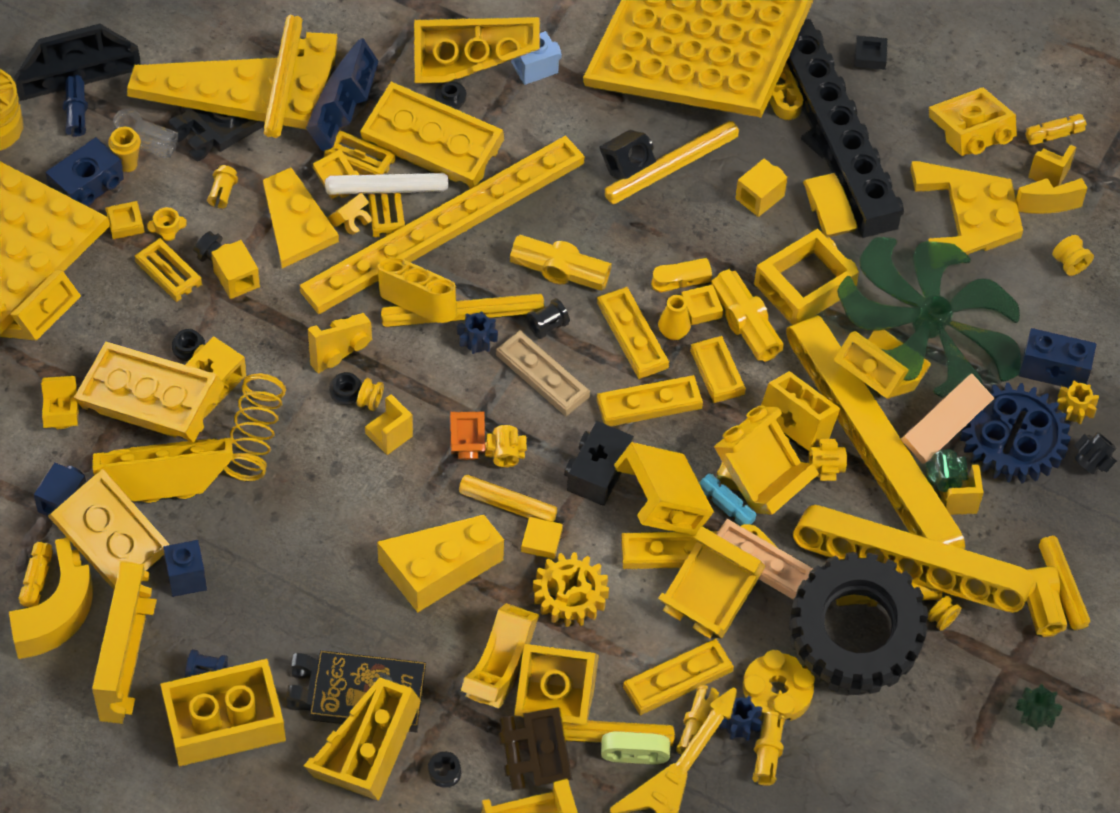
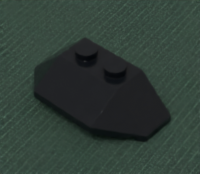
[14,24,141,101]

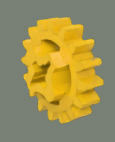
[533,552,609,627]

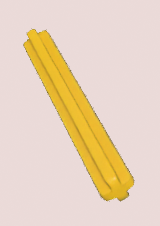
[264,15,303,138]
[604,121,739,204]
[381,294,545,327]

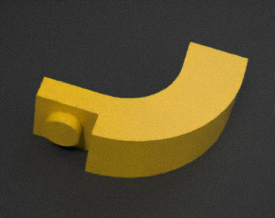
[9,538,93,659]
[461,603,539,708]

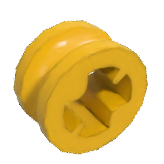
[357,378,384,412]
[928,596,962,631]

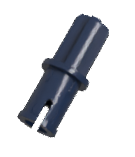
[62,75,88,137]

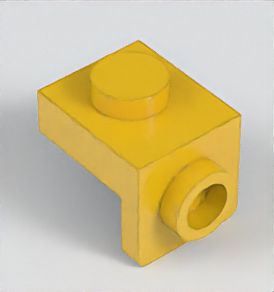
[313,149,359,199]
[41,376,79,429]

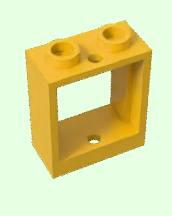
[754,228,859,325]

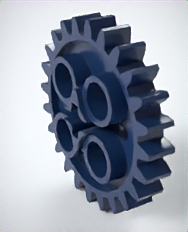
[960,382,1071,484]

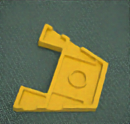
[910,161,1023,270]

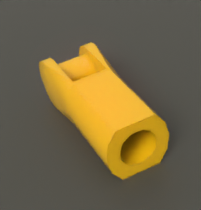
[651,258,712,293]

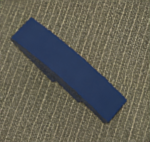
[306,38,379,151]

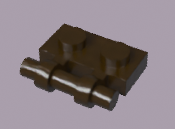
[498,707,572,791]

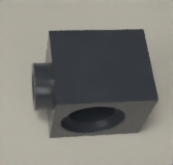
[599,129,656,179]

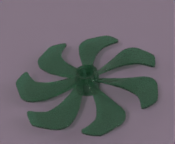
[837,237,1021,398]

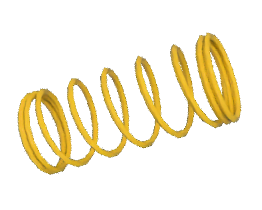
[224,373,286,481]

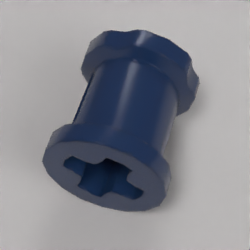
[185,649,228,678]

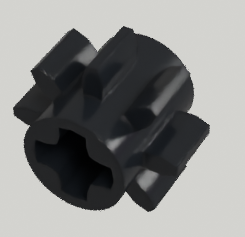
[1074,432,1117,474]

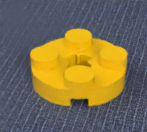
[743,650,814,721]

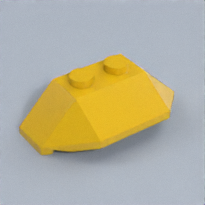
[93,438,233,503]

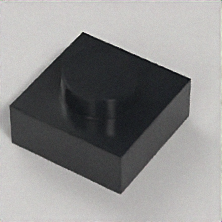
[854,35,888,70]

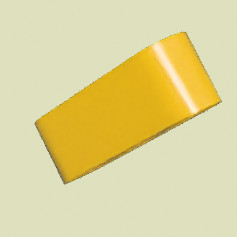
[378,257,457,323]

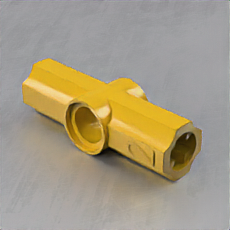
[510,234,612,291]
[711,269,784,362]

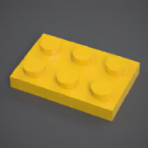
[48,469,170,590]

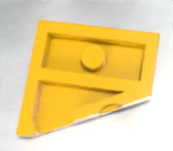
[308,313,372,374]

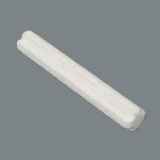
[325,173,449,195]

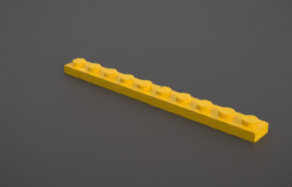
[300,135,585,315]

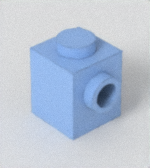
[511,31,562,85]

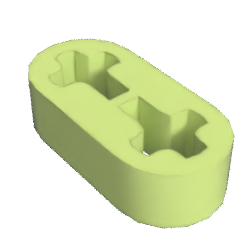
[601,732,670,764]

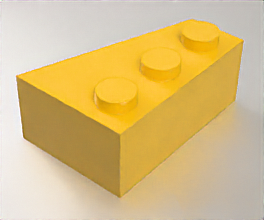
[377,515,504,613]

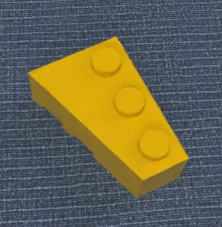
[304,677,421,801]

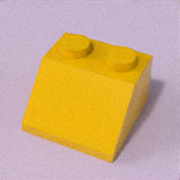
[514,644,599,725]

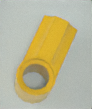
[1026,566,1067,637]

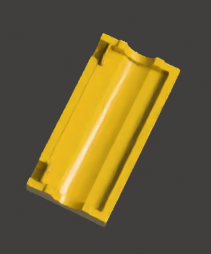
[360,82,504,189]
[74,341,225,443]
[92,561,157,724]

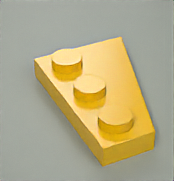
[263,167,339,268]

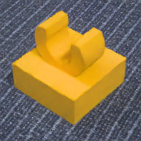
[327,192,372,235]

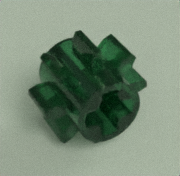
[926,449,969,492]
[1015,684,1063,731]

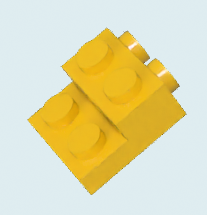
[929,87,1017,156]

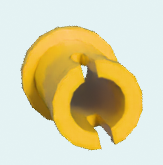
[207,165,238,209]

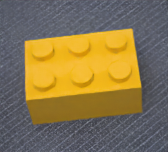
[161,659,286,767]

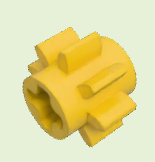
[1057,381,1099,424]
[485,425,527,468]
[809,439,847,481]

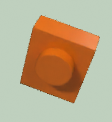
[450,412,485,460]

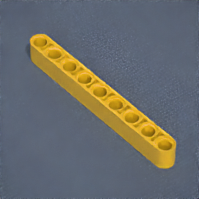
[786,315,965,549]

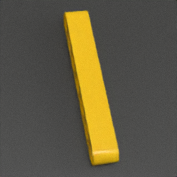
[793,505,1033,613]

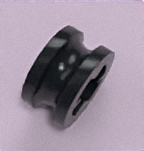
[428,751,462,788]

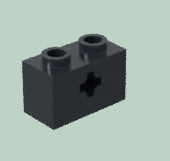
[564,421,634,506]

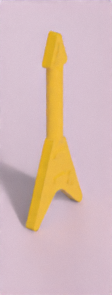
[610,687,737,813]

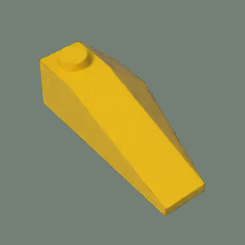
[414,17,540,84]

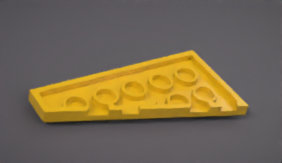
[127,55,334,130]

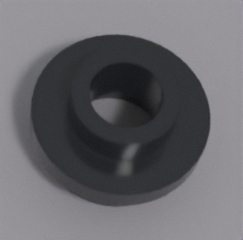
[435,81,466,109]
[193,231,223,262]
[172,329,205,361]
[329,372,362,405]

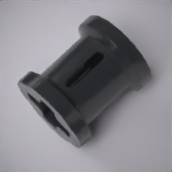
[526,298,570,339]

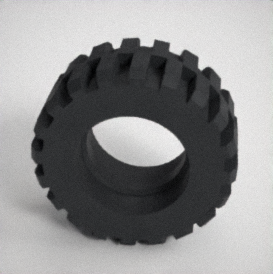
[789,552,928,695]

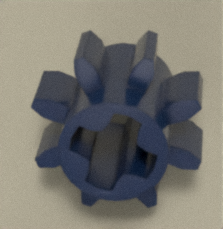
[457,311,498,354]
[719,696,762,741]

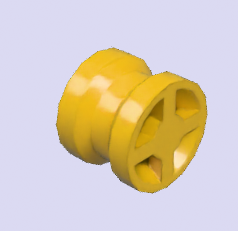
[1052,235,1094,276]

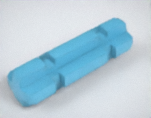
[699,473,756,526]

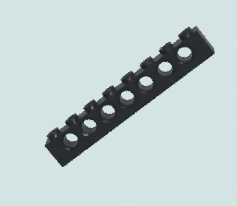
[786,18,904,238]

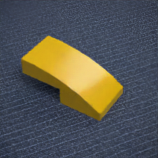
[803,173,857,237]
[1016,178,1088,214]

